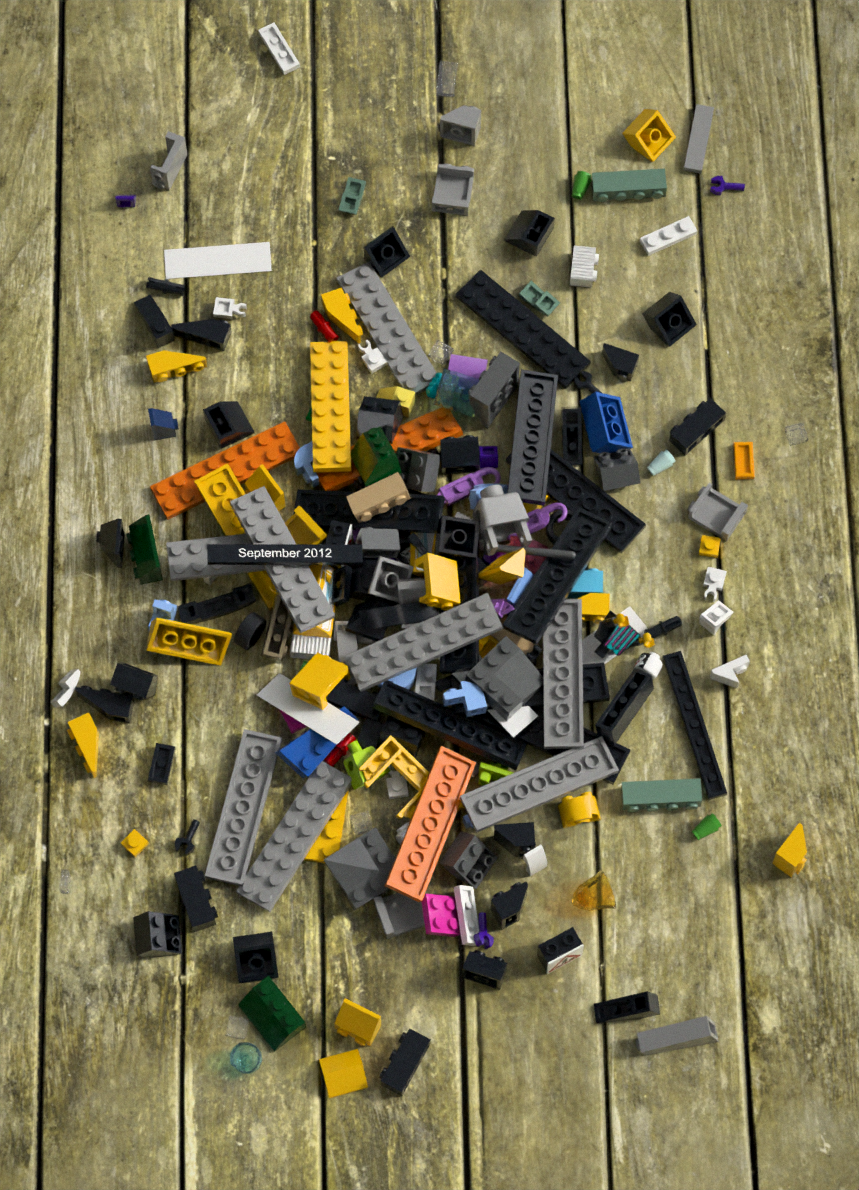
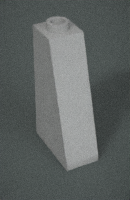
[635,1016,719,1056]

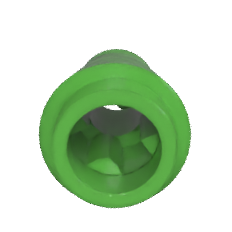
[572,171,592,200]
[692,813,722,841]

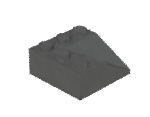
[468,351,520,429]
[465,636,544,721]
[324,827,395,911]

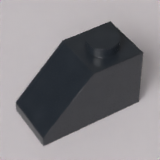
[602,343,639,382]

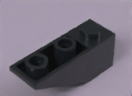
[75,686,134,723]

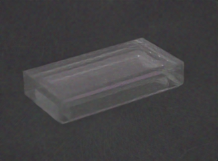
[437,61,458,97]

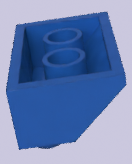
[579,392,633,454]

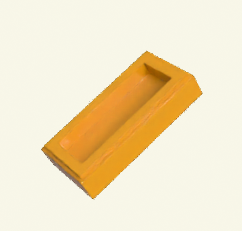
[733,442,755,480]

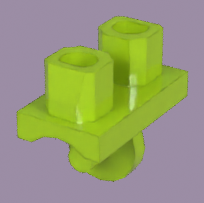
[478,762,514,786]

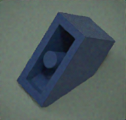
[148,408,179,441]

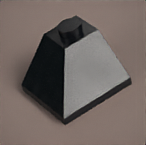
[96,519,125,568]
[345,597,395,641]

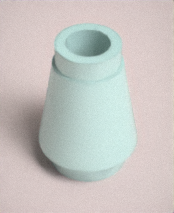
[647,449,676,476]

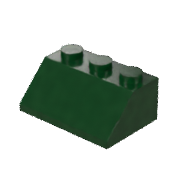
[351,426,402,486]
[126,514,163,585]
[238,976,306,1052]

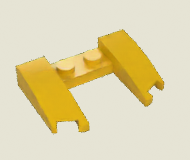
[358,735,429,819]

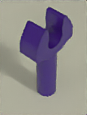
[710,176,745,195]
[474,912,494,950]

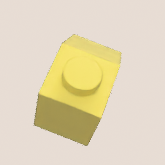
[376,386,415,418]

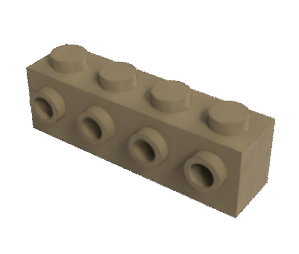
[261,591,293,661]

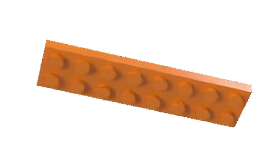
[312,405,463,491]
[150,421,300,520]
[384,746,476,903]

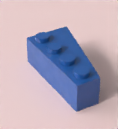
[274,706,359,779]

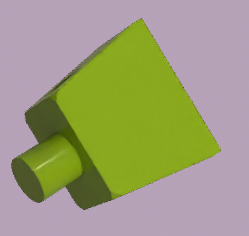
[344,740,391,790]

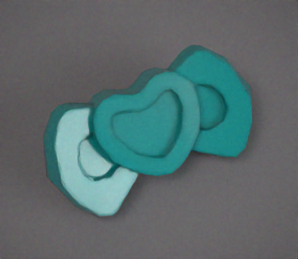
[426,373,446,399]

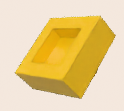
[699,535,721,558]
[121,829,149,857]

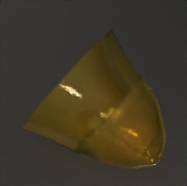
[571,870,616,911]

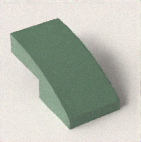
[339,177,366,215]
[518,281,560,317]

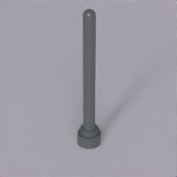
[484,543,576,559]

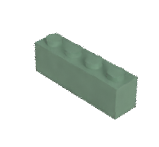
[591,169,667,202]
[621,778,702,812]

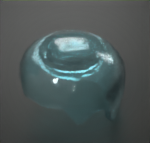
[230,1042,263,1074]

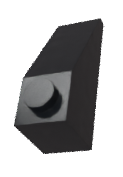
[134,295,175,348]
[171,319,232,351]
[561,406,582,465]
[594,991,660,1024]

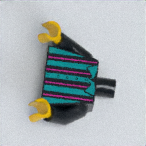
[594,610,655,659]

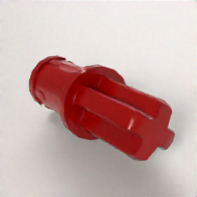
[310,310,339,343]
[324,733,356,767]

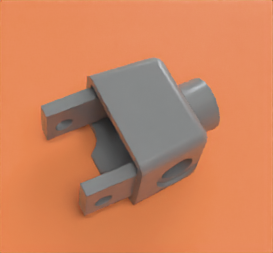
[472,485,532,556]

